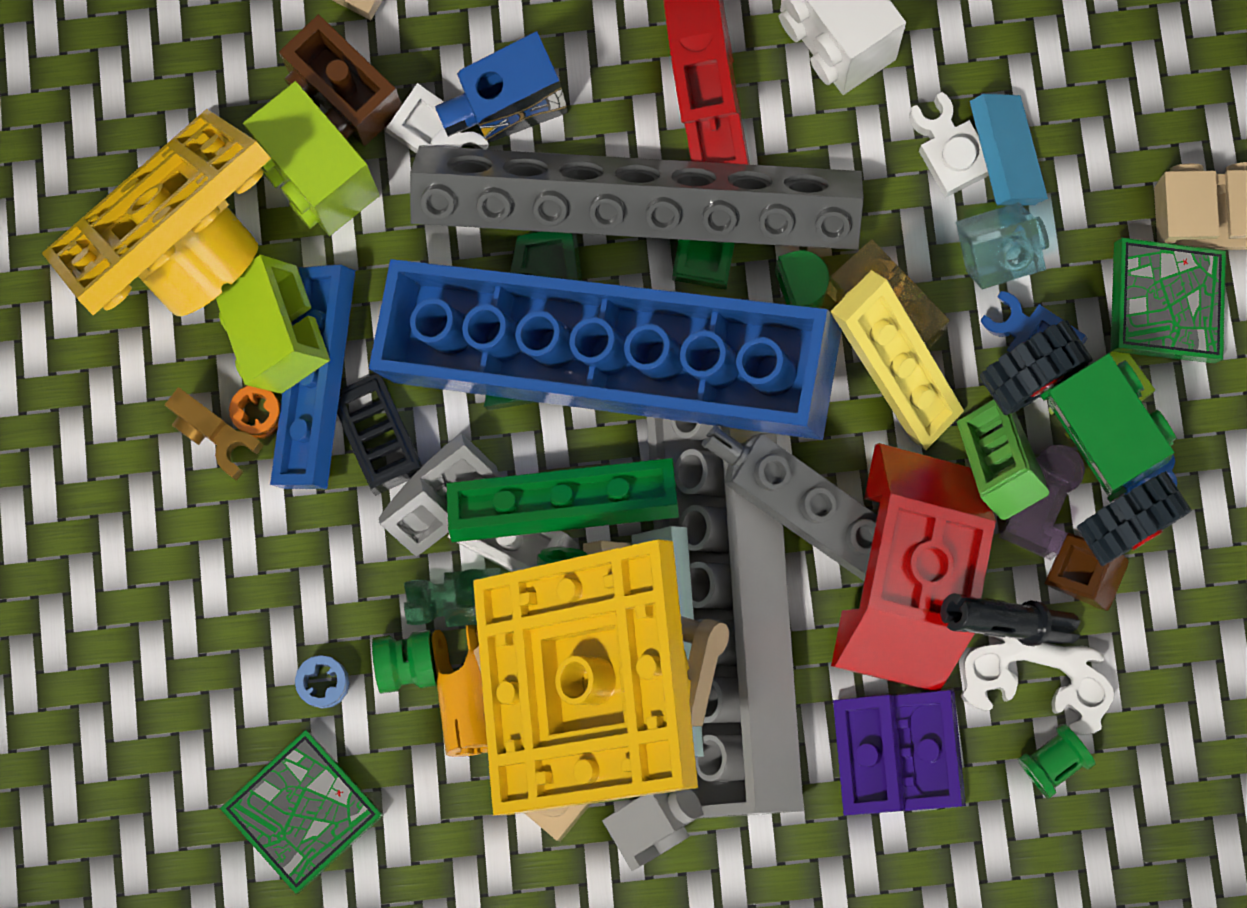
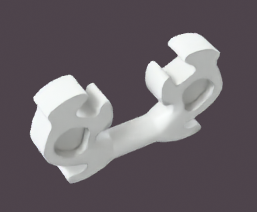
[961,636,1114,735]

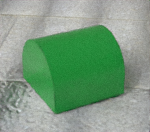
[775,250,829,308]

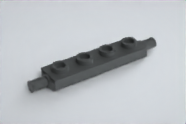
[702,426,878,581]

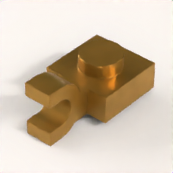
[165,387,264,481]

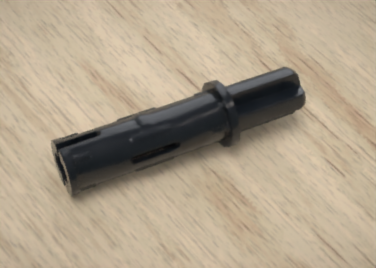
[940,593,1081,647]

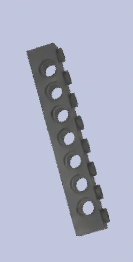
[410,146,863,250]

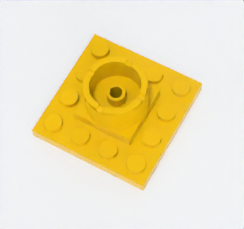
[42,109,271,316]
[473,539,698,816]

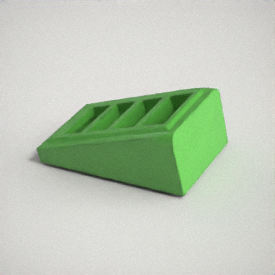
[957,400,1049,520]

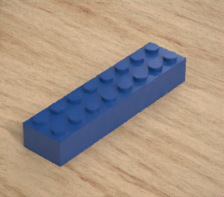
[369,259,842,440]

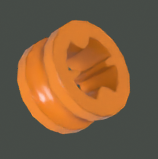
[229,386,281,439]

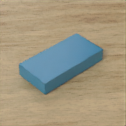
[970,94,1048,205]

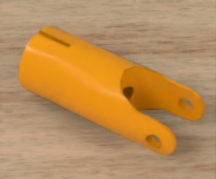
[432,621,488,757]

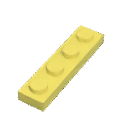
[830,270,964,450]

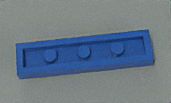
[270,265,356,489]

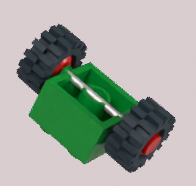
[979,320,1192,566]

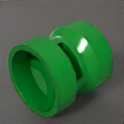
[372,630,437,694]

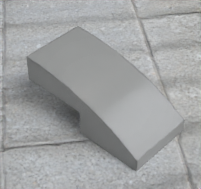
[379,433,499,557]

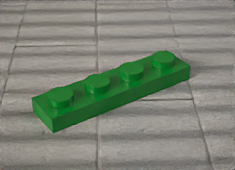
[446,458,679,543]

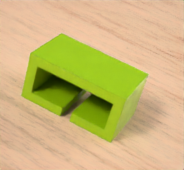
[216,254,330,394]

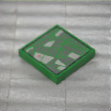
[1111,238,1226,363]
[220,730,384,894]

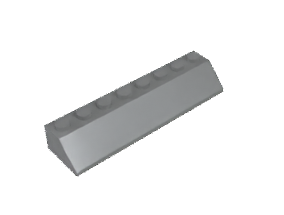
[647,417,804,819]

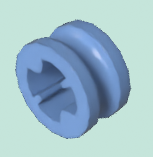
[295,655,350,709]

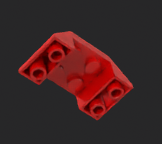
[831,443,996,692]

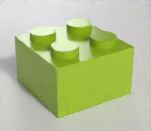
[243,81,380,237]

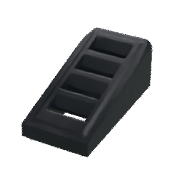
[337,373,423,496]

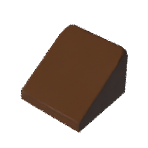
[1044,532,1129,611]

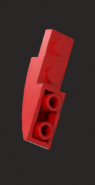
[664,0,750,165]

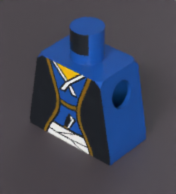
[435,32,568,142]

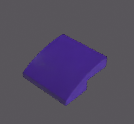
[833,690,966,816]

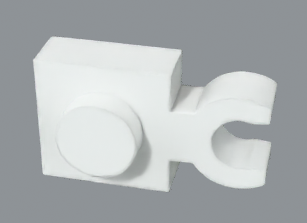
[385,83,489,153]
[909,92,989,198]

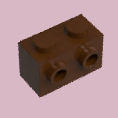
[279,14,402,147]

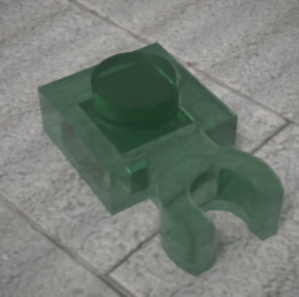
[404,568,501,627]

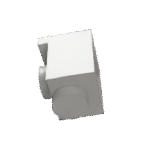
[602,789,704,871]

